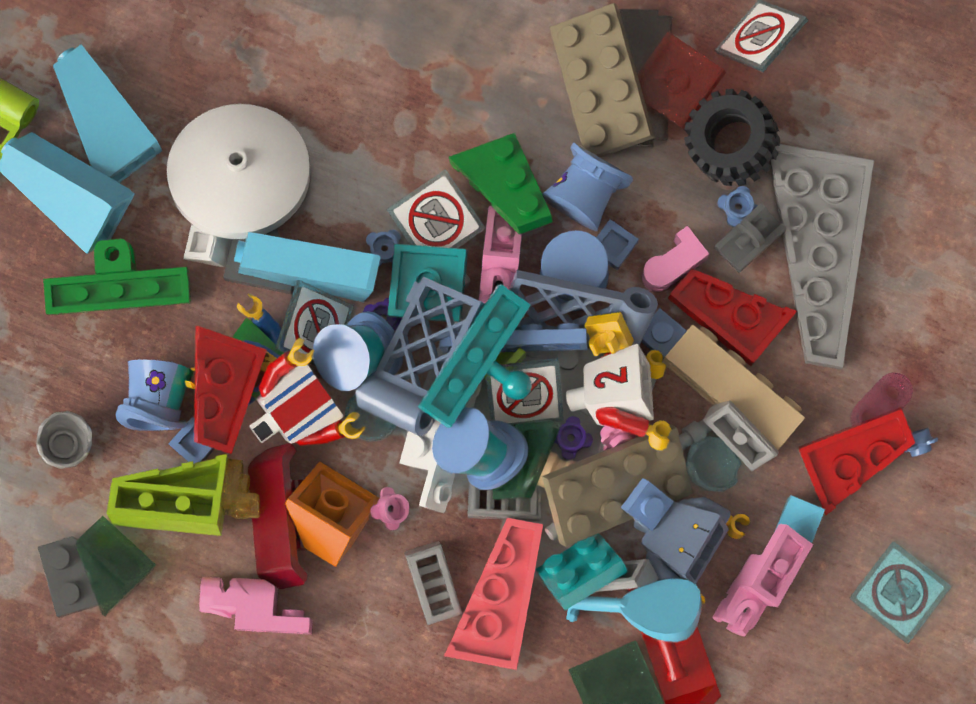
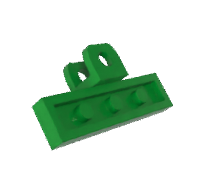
[43,239,191,316]

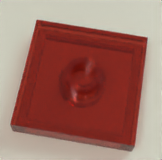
[637,32,726,130]

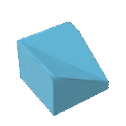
[774,496,825,543]

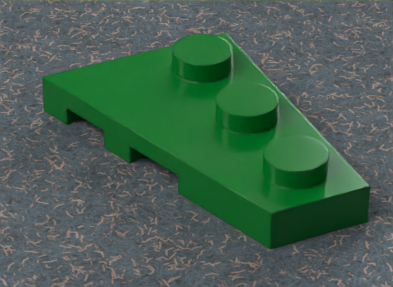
[449,133,553,235]

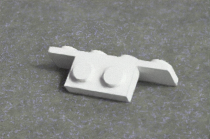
[400,382,481,513]

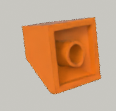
[285,461,380,567]

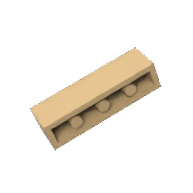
[662,325,805,450]

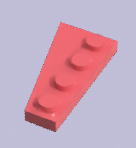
[444,518,543,670]

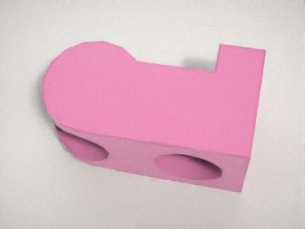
[642,226,709,292]

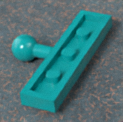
[418,284,532,428]

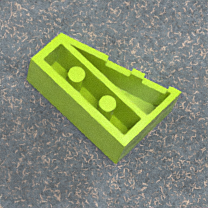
[107,454,231,536]

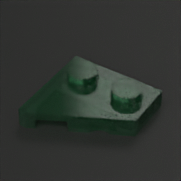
[493,421,560,501]
[76,516,156,617]

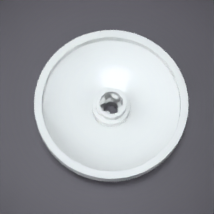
[167,104,311,239]

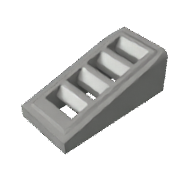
[468,482,541,521]
[404,541,462,625]

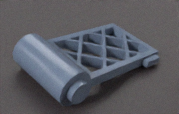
[509,270,658,347]
[356,277,485,436]

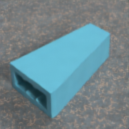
[53,44,163,183]
[0,132,135,254]
[234,232,381,303]

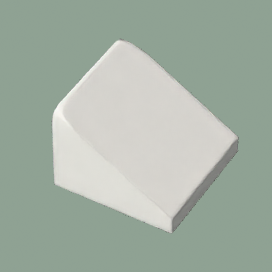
[184,225,232,267]

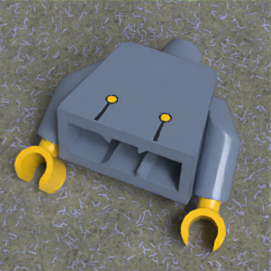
[634,497,750,604]

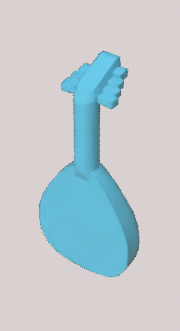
[566,579,702,642]

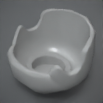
[36,411,92,469]

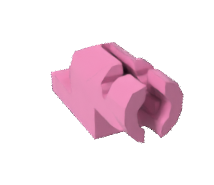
[479,206,522,304]
[713,524,813,636]
[200,577,313,635]

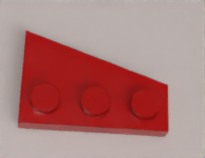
[668,269,797,366]
[194,326,267,454]
[798,407,916,515]

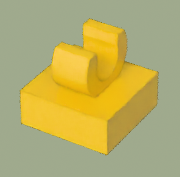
[584,312,634,356]

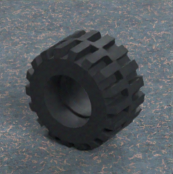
[684,89,780,186]

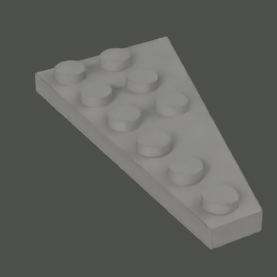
[770,144,874,370]

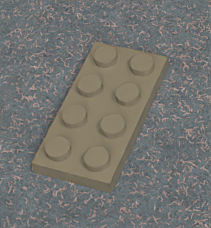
[550,3,655,157]
[542,424,693,547]

